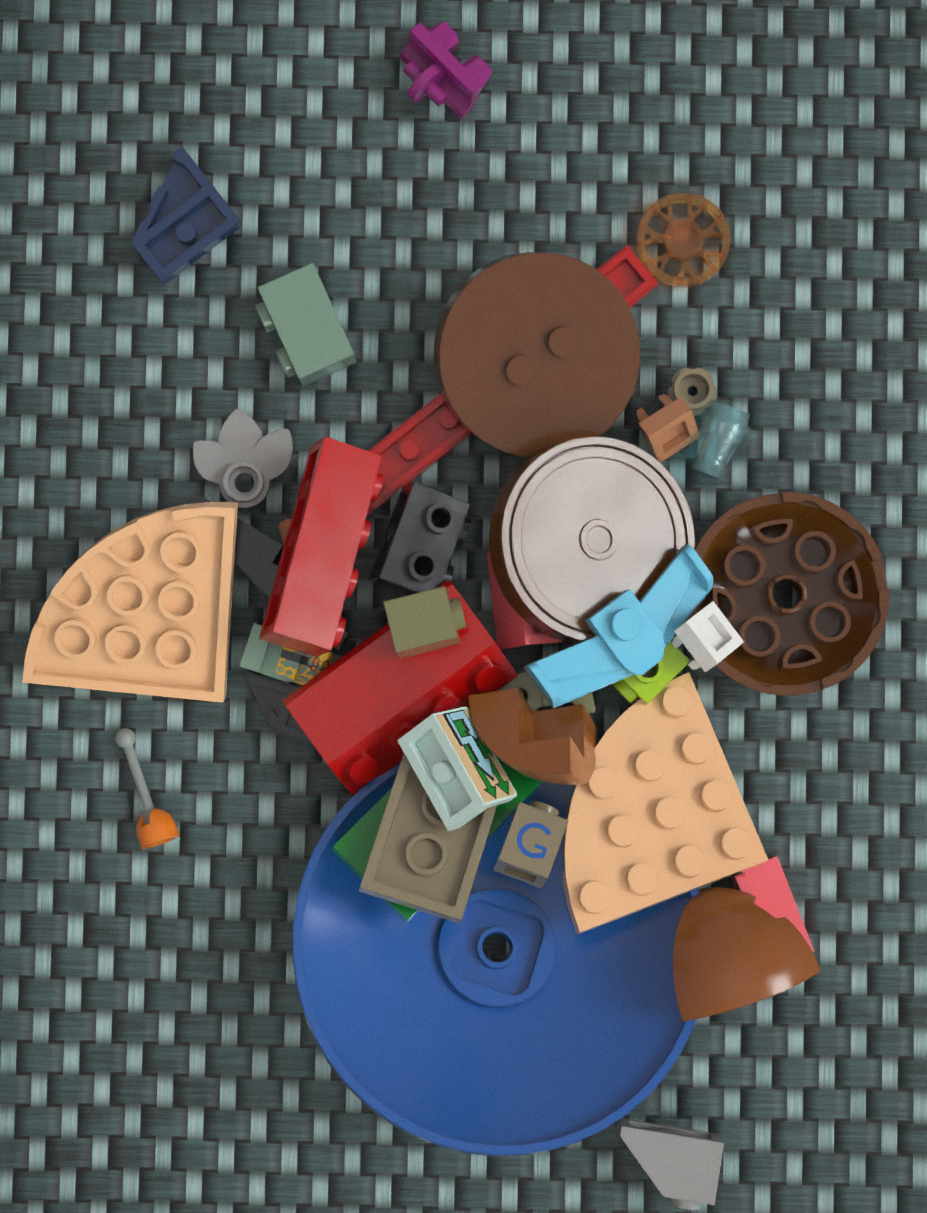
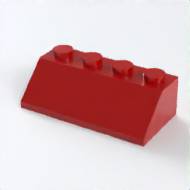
[282,579,518,796]

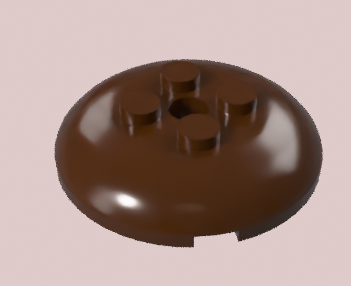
[688,492,890,696]

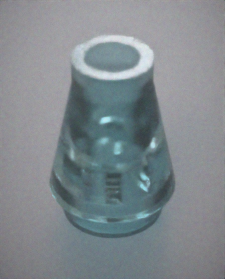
[692,400,750,478]

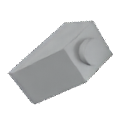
[617,1118,724,1210]

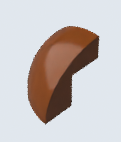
[469,688,597,785]
[673,887,821,1022]

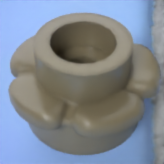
[668,367,717,416]

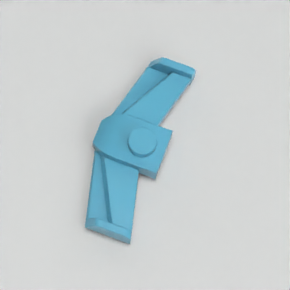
[523,544,713,709]

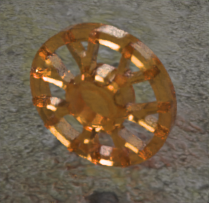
[637,193,730,287]

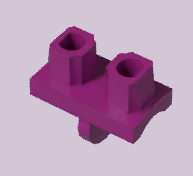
[399,21,492,119]

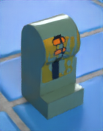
[239,623,343,687]

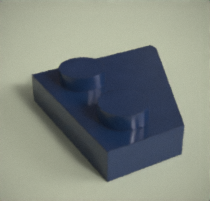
[131,146,243,285]

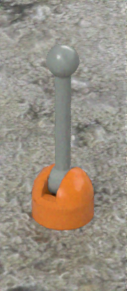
[115,728,180,850]

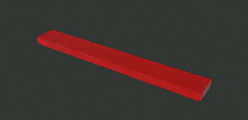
[366,245,659,518]

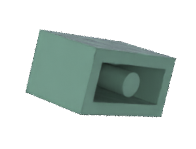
[255,263,357,387]

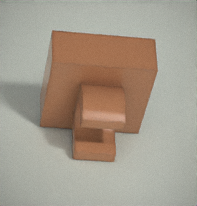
[636,394,700,463]

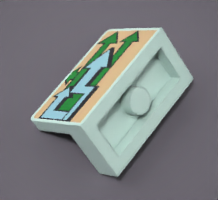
[397,707,517,831]

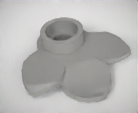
[193,409,293,508]

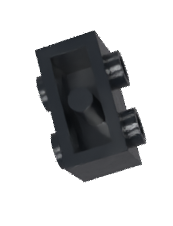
[369,482,471,595]

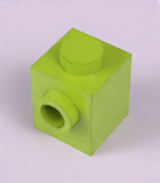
[610,641,690,704]

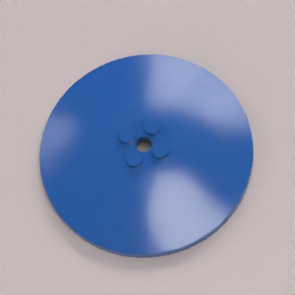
[292,762,700,1156]

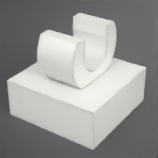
[672,601,744,672]

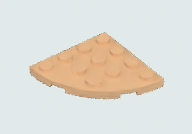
[22,502,238,703]
[562,672,768,935]

